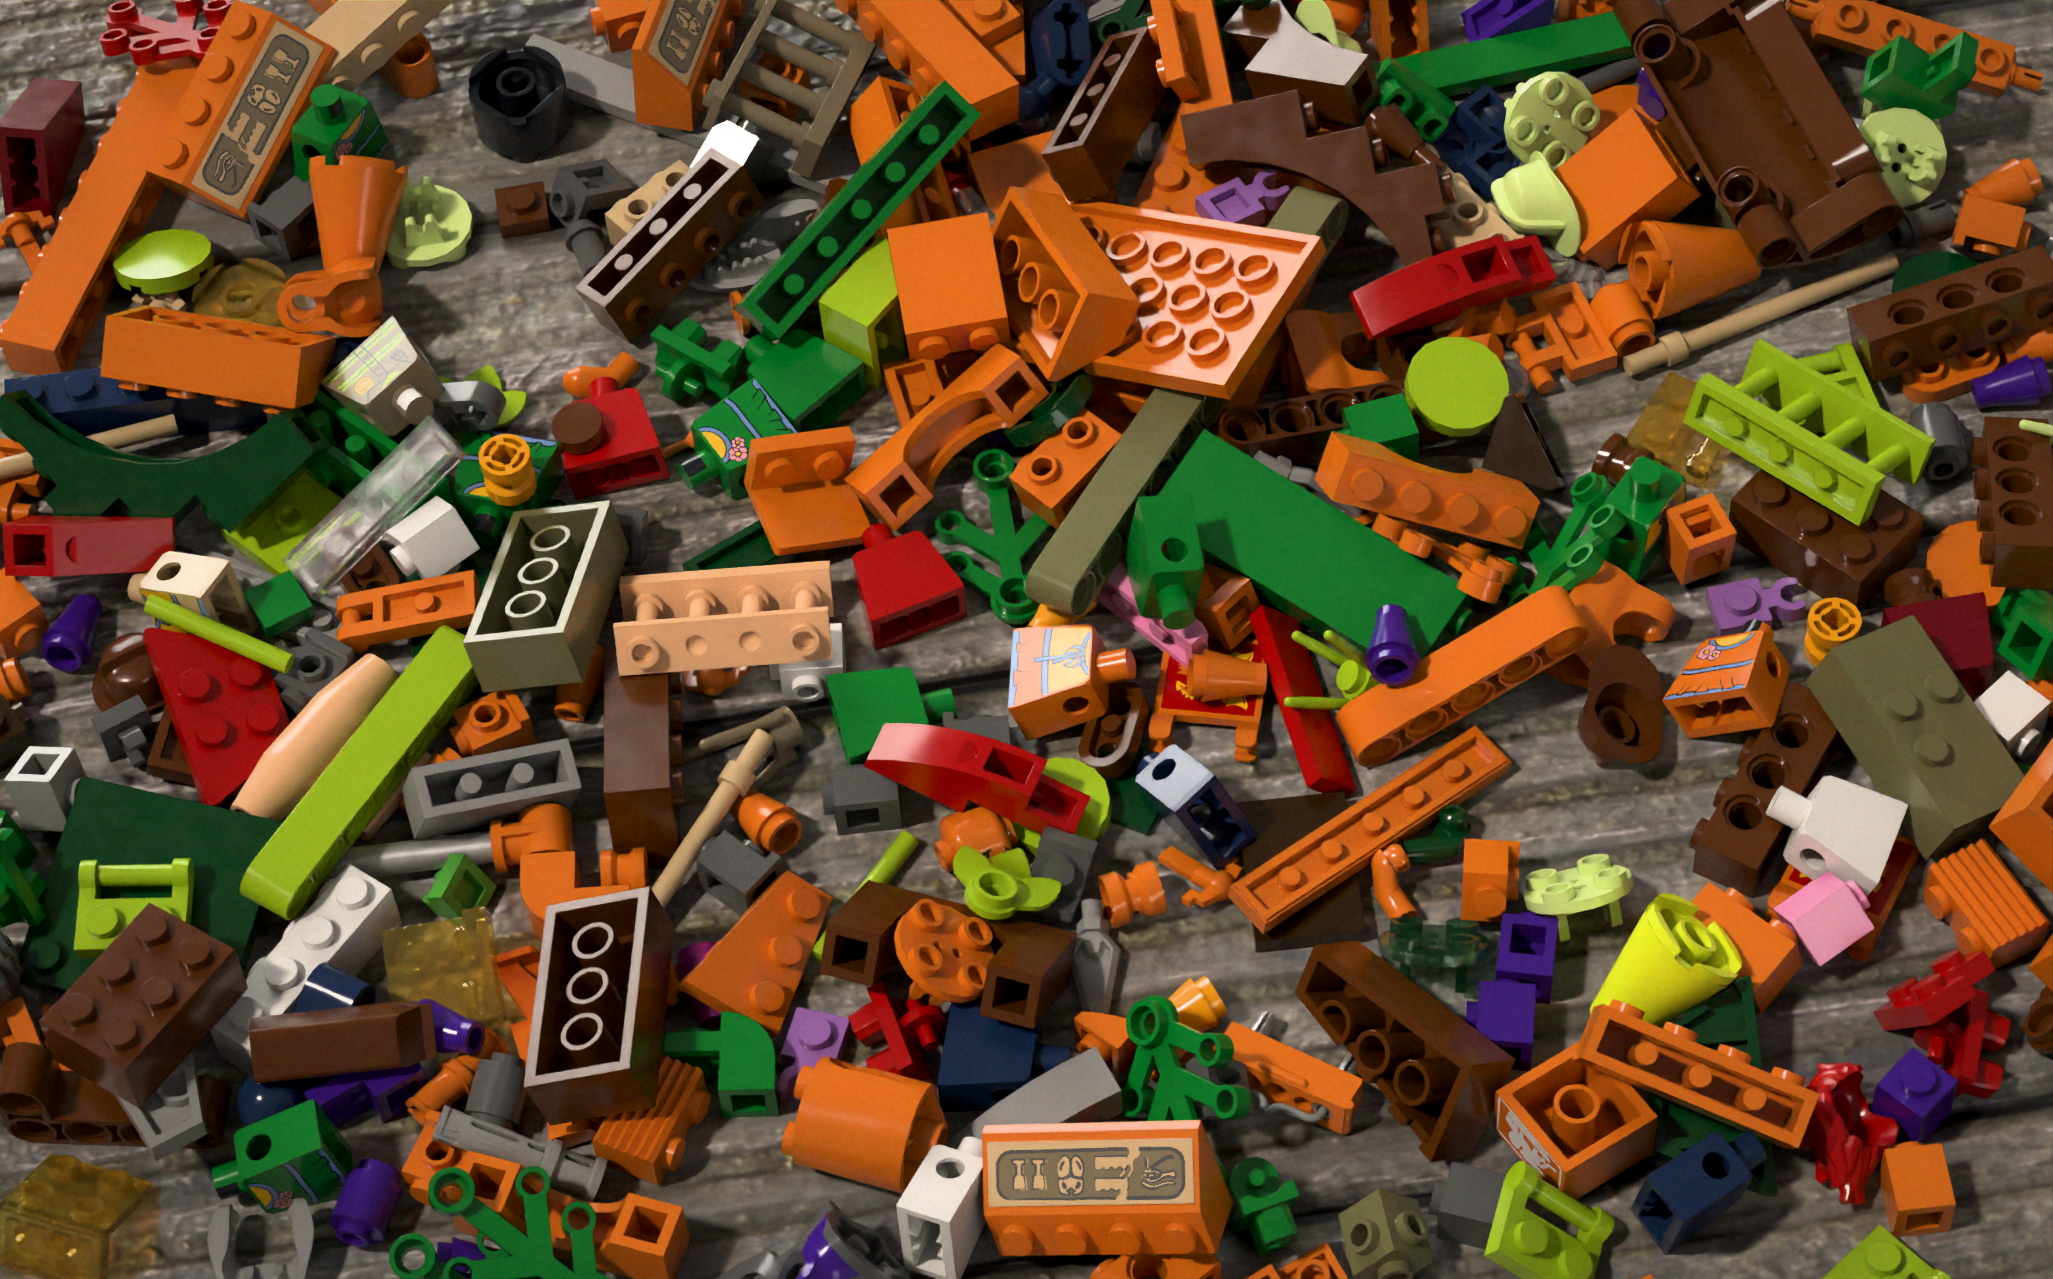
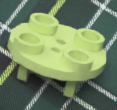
[1504,72,1600,171]
[1858,107,1947,208]
[385,177,473,269]
[1523,854,1634,943]

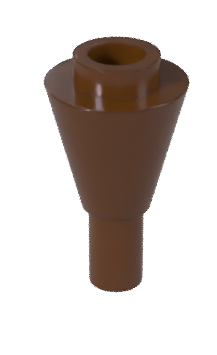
[1363,103,1448,174]

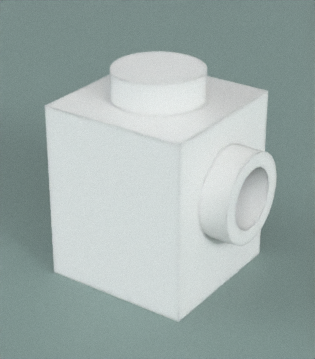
[386,496,480,579]
[769,623,847,702]
[1974,670,2051,760]

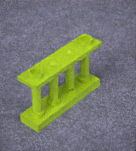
[1683,338,1936,526]

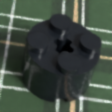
[468,45,573,163]

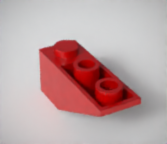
[3,516,176,577]

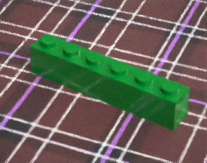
[734,80,981,342]

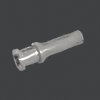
[431,1105,608,1202]

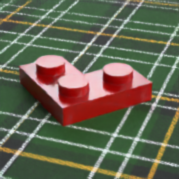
[1873,949,1995,1031]

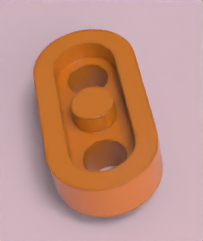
[1899,344,2000,404]

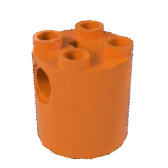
[781,1055,948,1194]

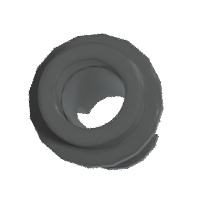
[1888,199,1955,249]
[565,219,607,278]

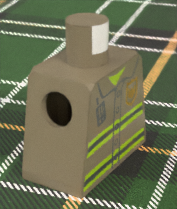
[320,316,444,437]

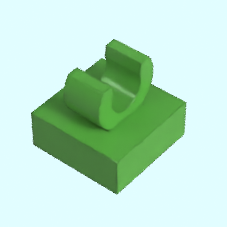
[422,854,497,930]

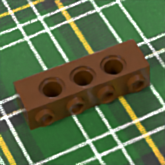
[1847,245,2053,382]
[1971,416,2053,590]
[1689,681,1844,899]

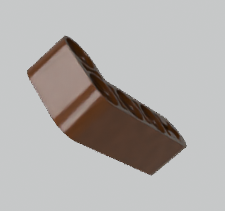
[0,1042,232,1149]

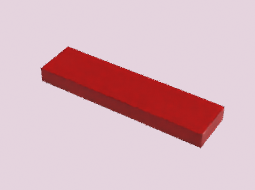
[1249,605,1357,799]

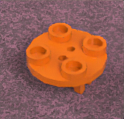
[894,898,994,1006]

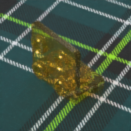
[381,906,507,1026]
[0,1154,151,1279]

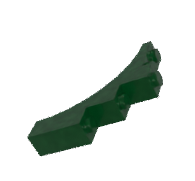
[0,389,333,534]

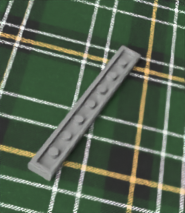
[521,33,861,195]

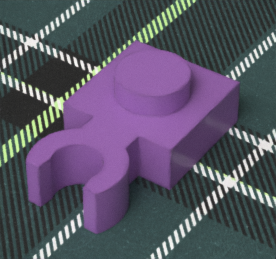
[1195,169,1290,226]
[1705,577,1806,637]
[778,1007,852,1102]

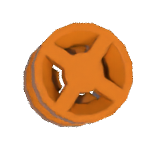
[600,847,650,890]

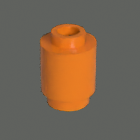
[1590,283,1655,359]

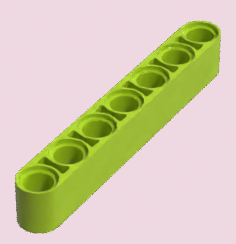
[239,625,479,920]

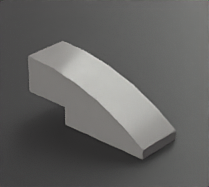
[946,1046,1123,1149]

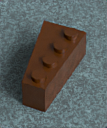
[604,647,685,869]
[1295,941,1515,1163]

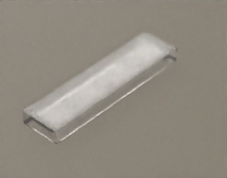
[282,415,467,600]

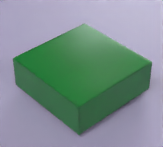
[243,570,316,639]

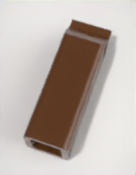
[249,1001,437,1084]

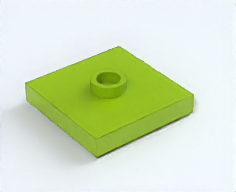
[219,472,367,585]

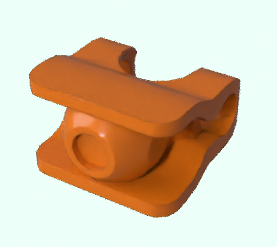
[277,257,384,337]
[1275,310,1391,399]
[1543,560,1676,689]

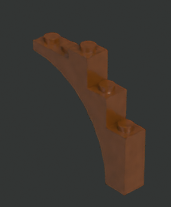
[1216,0,1381,124]
[1180,89,1457,267]

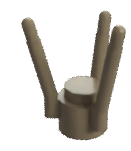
[684,706,805,791]

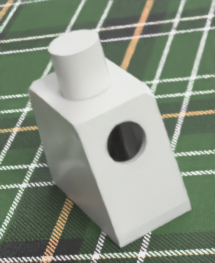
[1766,775,1908,897]
[896,1137,986,1279]

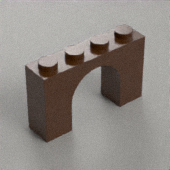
[819,880,1078,1029]

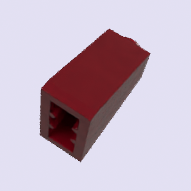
[0,78,86,218]

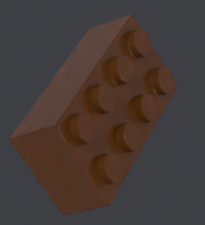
[523,886,675,1126]

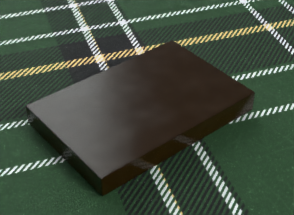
[1236,791,1366,952]

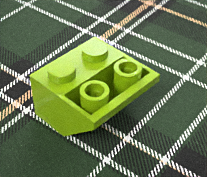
[818,235,907,391]

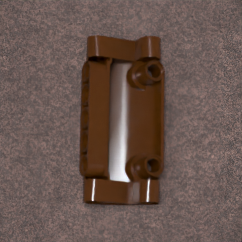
[1613,0,1904,269]

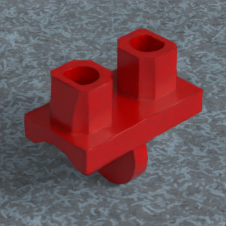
[848,981,947,1084]
[1913,988,2011,1100]

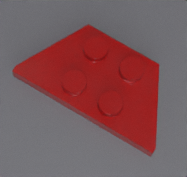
[142,627,290,808]

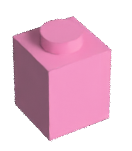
[1773,870,1875,967]

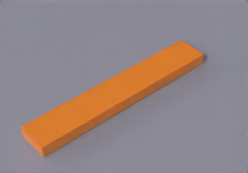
[1228,725,1511,934]

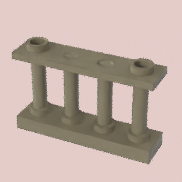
[701,0,877,178]

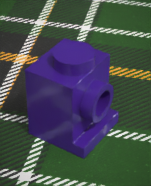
[1495,912,1559,1004]

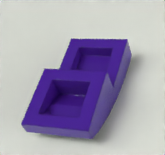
[304,1062,428,1128]

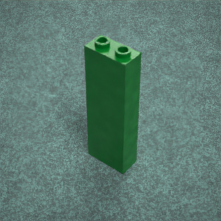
[1157,429,1475,660]

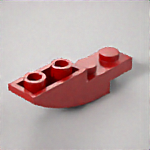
[1349,234,1557,341]
[863,723,1091,834]

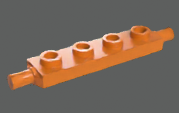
[1785,0,2044,97]

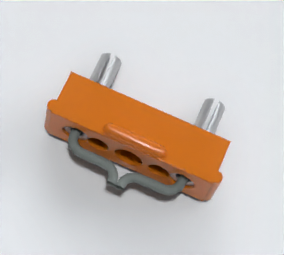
[1213,1011,1364,1135]

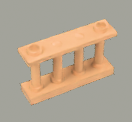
[613,560,834,676]

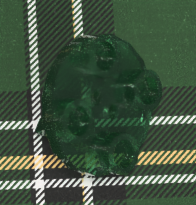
[1378,916,1490,993]

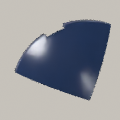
[1423,83,1520,199]

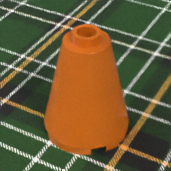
[308,155,408,275]
[1618,220,1763,321]

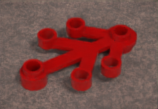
[99,0,232,66]

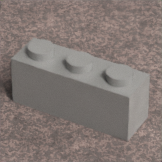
[401,738,582,840]

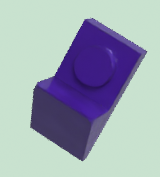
[1461,0,1555,42]

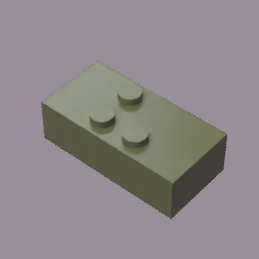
[463,500,630,693]
[1805,615,2025,860]

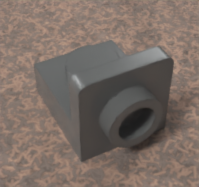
[548,159,633,228]
[1031,825,1098,922]

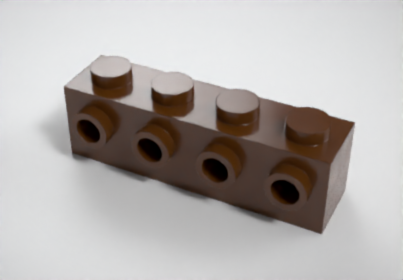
[1041,26,1167,202]
[575,147,766,344]

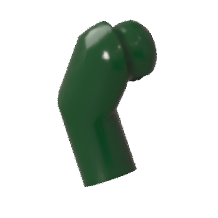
[1401,805,1471,866]

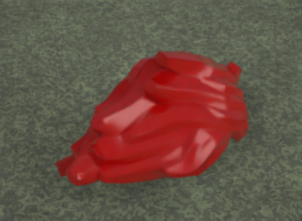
[1800,1062,1899,1205]

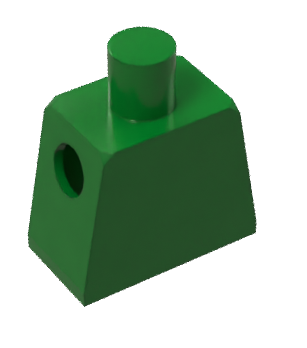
[743,329,867,433]
[1123,494,1204,630]
[826,667,958,767]

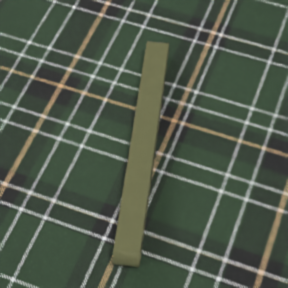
[1026,186,1349,617]

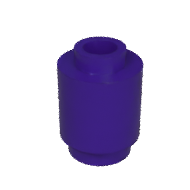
[329,1159,402,1248]

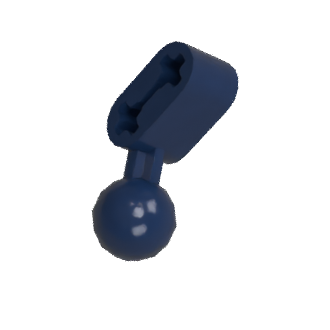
[992,0,1091,143]
[236,962,376,1126]

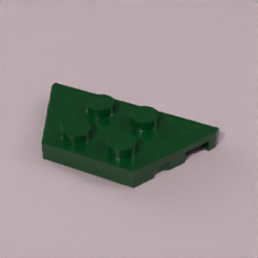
[1649,976,1778,1197]

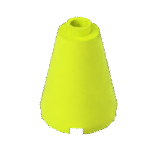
[1589,893,1742,1027]

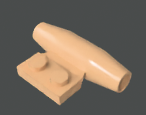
[230,653,432,843]

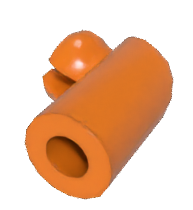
[562,352,640,399]
[1371,844,1418,929]

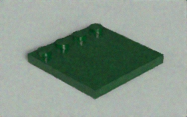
[19,776,283,994]

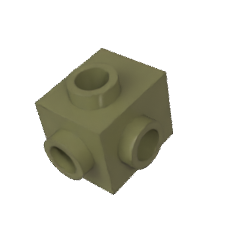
[1338,1188,1434,1279]

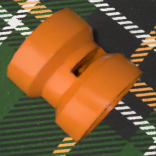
[1098,861,1167,929]

